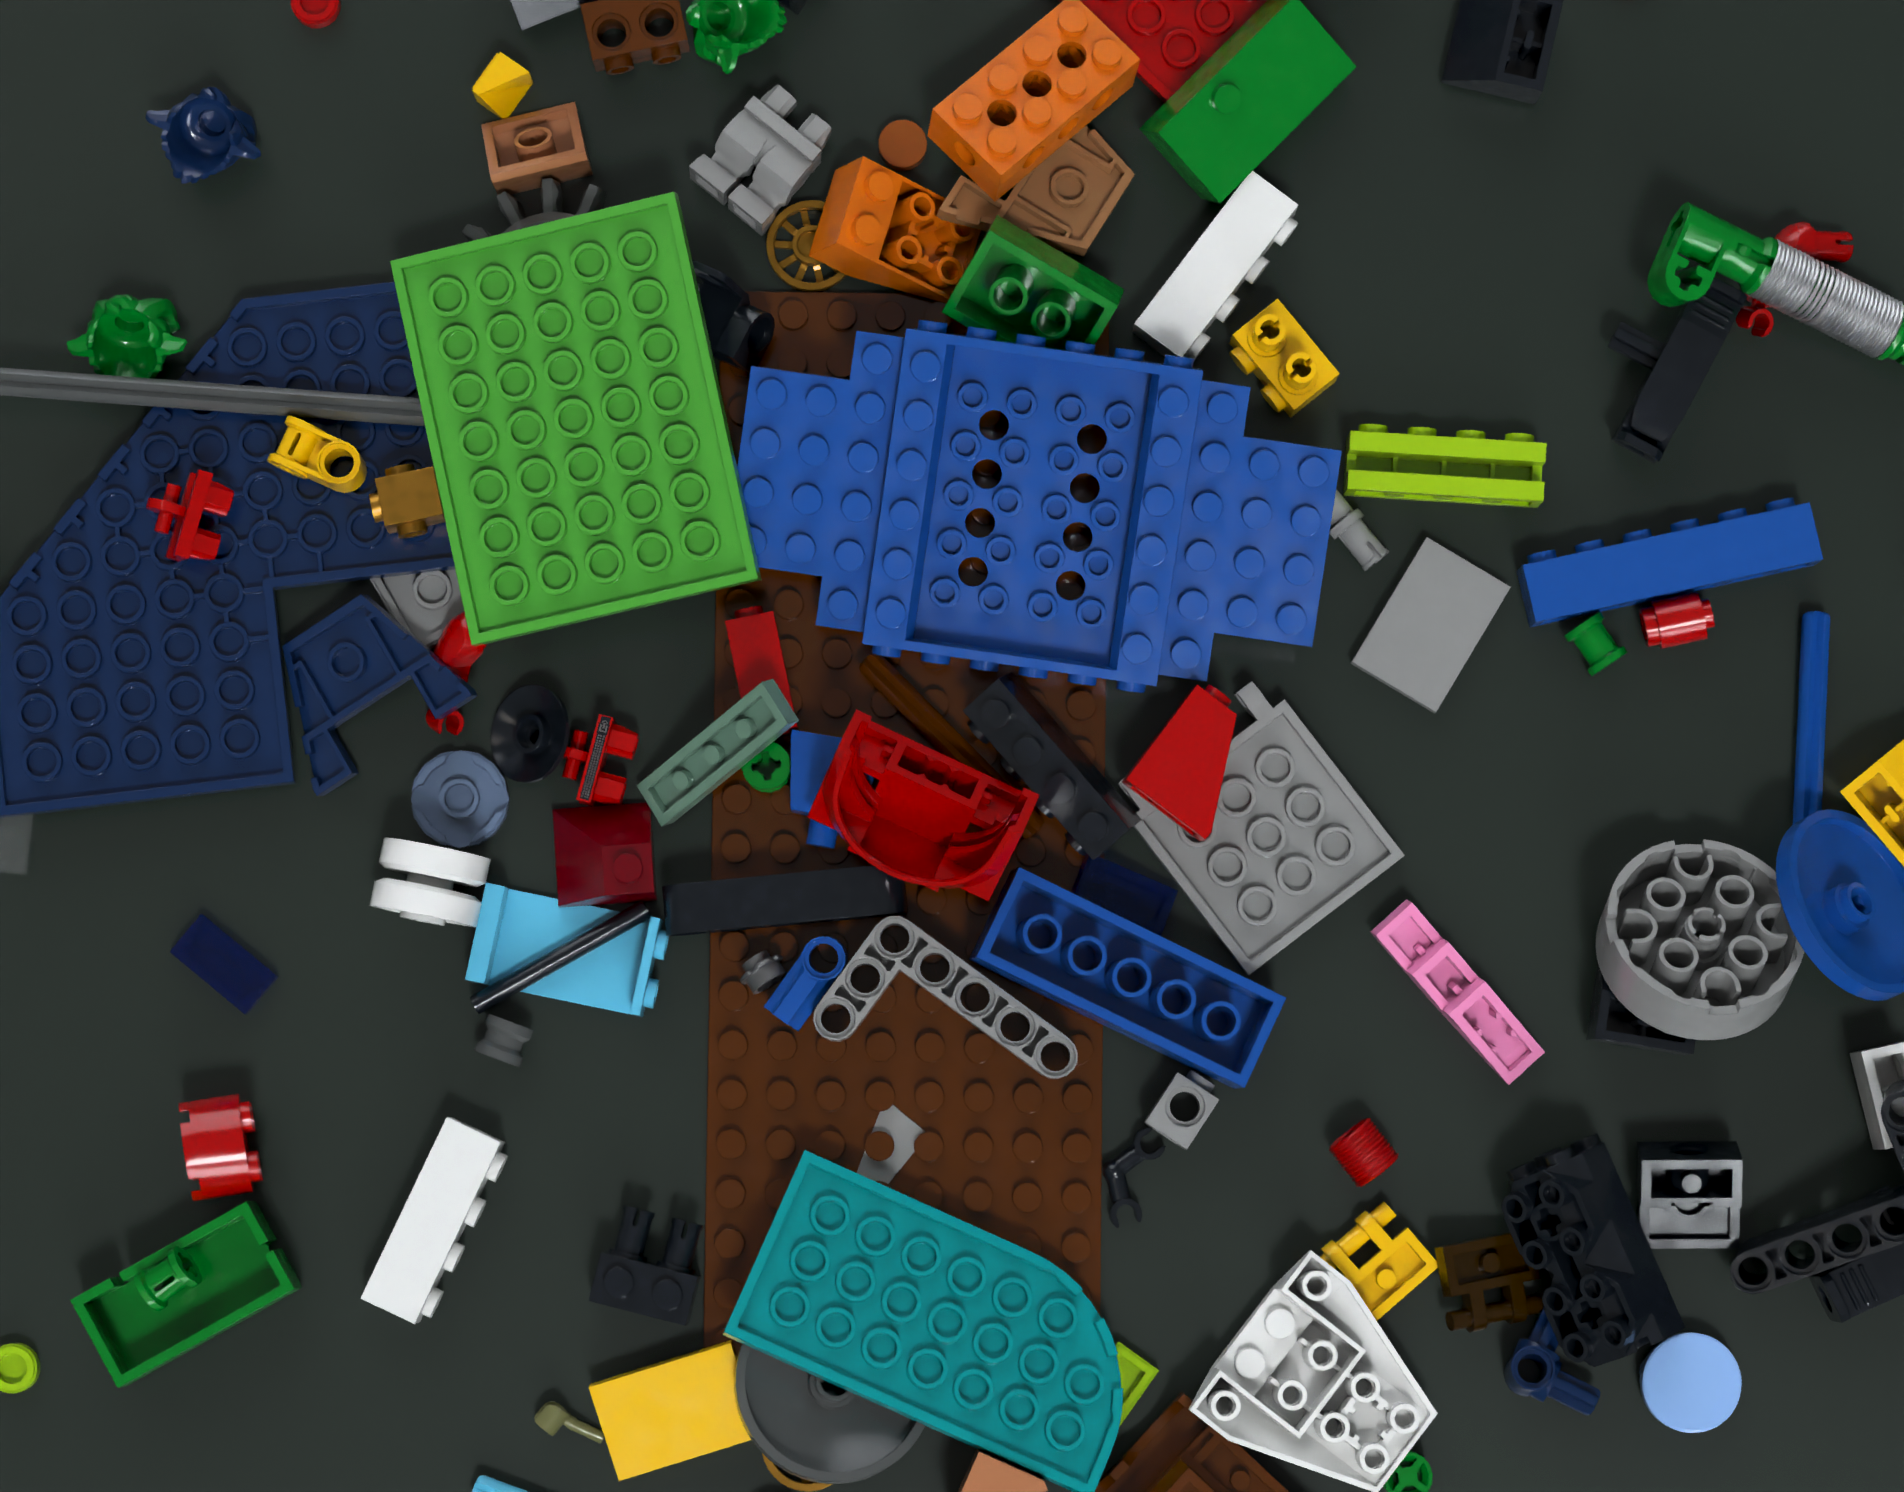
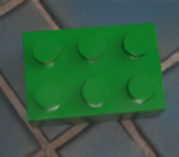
[942,215,1124,350]

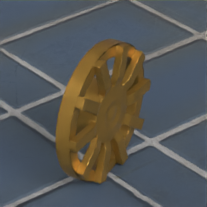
[766,200,847,292]

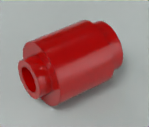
[1639,591,1715,649]

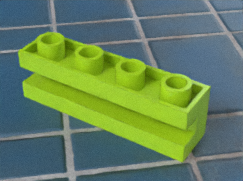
[1343,424,1547,508]

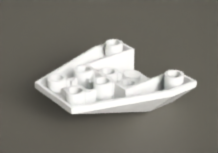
[1188,1250,1438,1492]

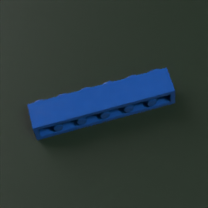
[1516,498,1823,628]

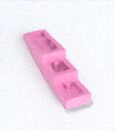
[1370,899,1545,1085]

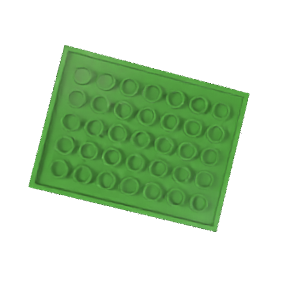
[390,192,761,646]

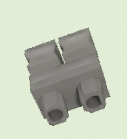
[689,84,832,236]

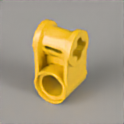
[267,416,367,493]

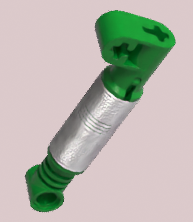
[1647,202,1904,365]

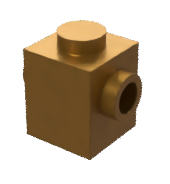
[369,464,445,538]

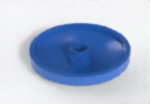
[1776,809,1904,1001]

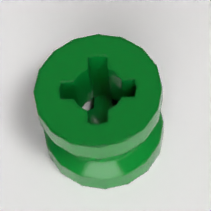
[742,742,791,793]
[1383,1450,1433,1492]

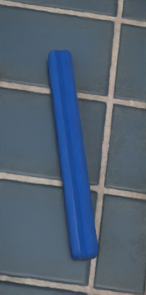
[1793,611,1830,824]

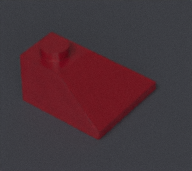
[552,803,657,908]

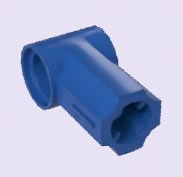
[764,936,848,1032]

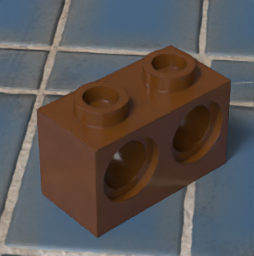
[580,0,690,75]

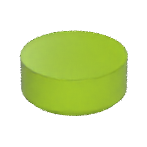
[0,1343,41,1394]

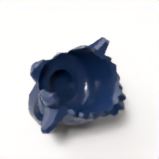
[145,87,261,184]

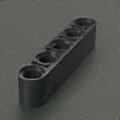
[662,865,908,936]

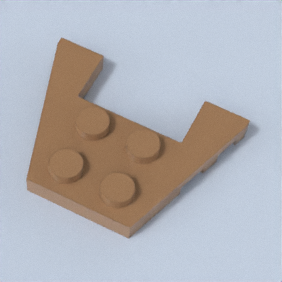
[936,126,1135,257]

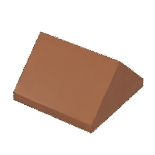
[481,102,593,195]
[958,1449,1048,1492]

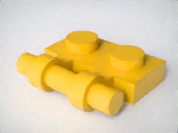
[1320,1201,1438,1321]

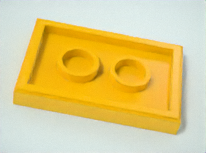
[588,1340,751,1481]

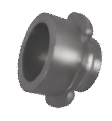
[740,950,787,994]

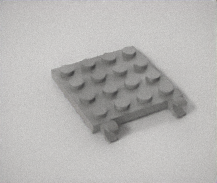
[1118,681,1405,976]

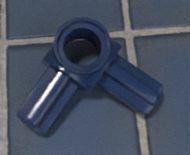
[1504,1306,1601,1415]

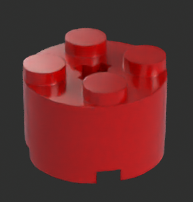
[179,1093,263,1201]

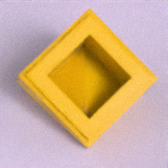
[472,52,533,119]

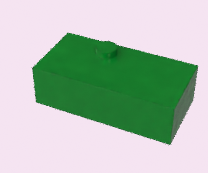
[1139,0,1357,203]

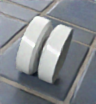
[369,837,491,927]

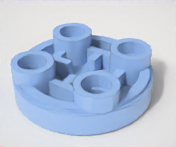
[1639,1332,1742,1433]

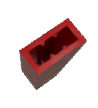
[1121,684,1237,842]

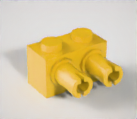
[1229,298,1340,418]

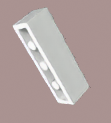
[1132,171,1299,361]
[360,1117,508,1324]

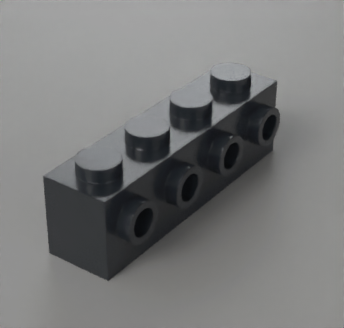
[963,672,1141,860]

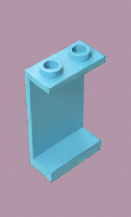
[465,883,669,1017]

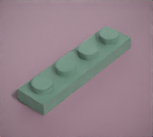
[637,679,799,827]

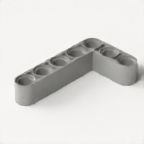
[813,916,1078,1079]

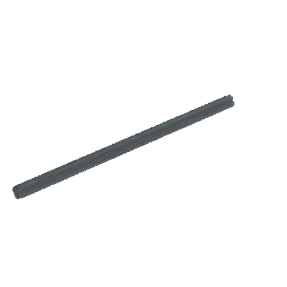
[0,367,425,426]

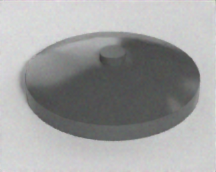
[734,1344,925,1484]

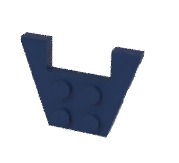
[282,594,478,796]

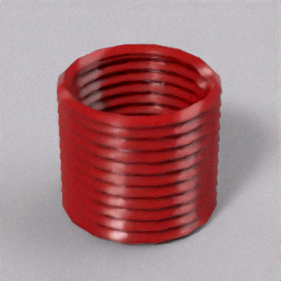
[1329,1118,1399,1187]

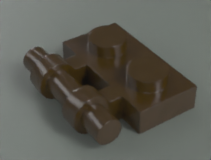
[1434,1232,1543,1333]

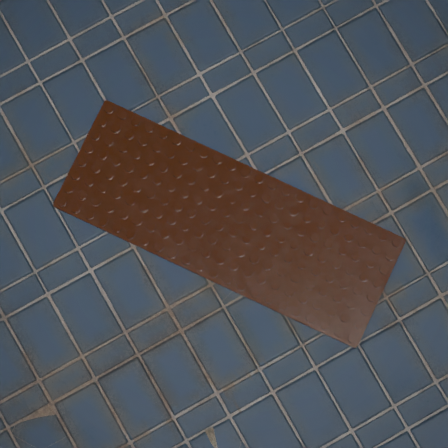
[703,291,1109,1357]

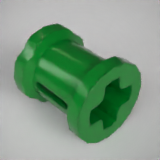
[1564,612,1628,677]
[134,1246,202,1311]

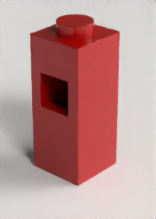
[725,606,799,735]

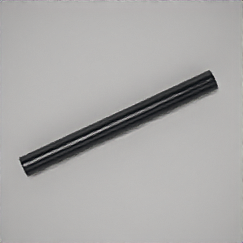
[470,900,652,1014]

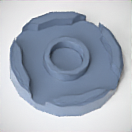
[411,750,510,849]

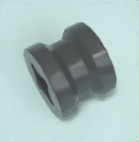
[474,1013,534,1067]

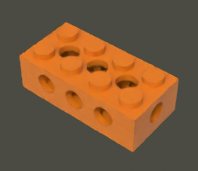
[927,0,1140,202]

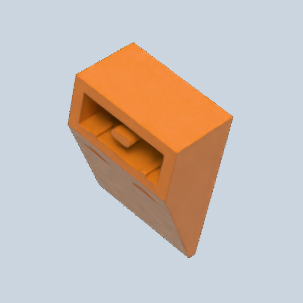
[809,156,981,303]

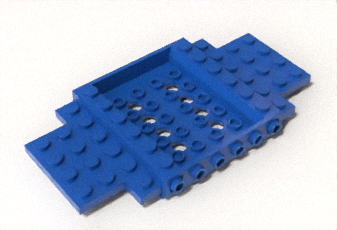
[737,319,1342,693]

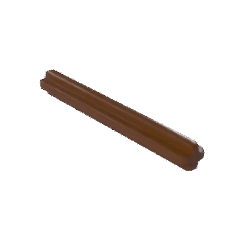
[859,653,1044,839]

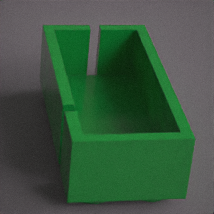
[70,1201,303,1388]

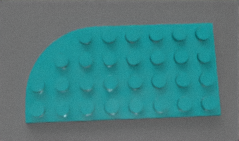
[722,1150,1123,1492]

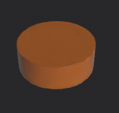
[878,120,927,171]

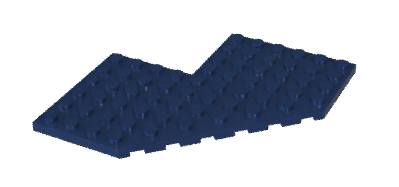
[0,282,455,818]

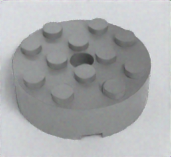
[1596,839,1805,1040]

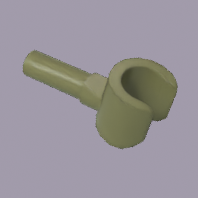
[534,1401,604,1444]

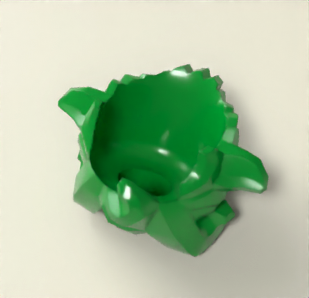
[686,0,787,74]
[67,294,187,379]

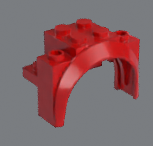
[807,709,1040,901]

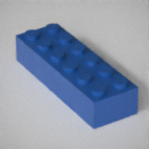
[969,867,1286,1089]

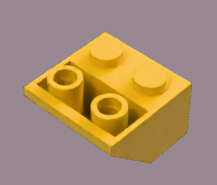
[1840,740,1904,867]

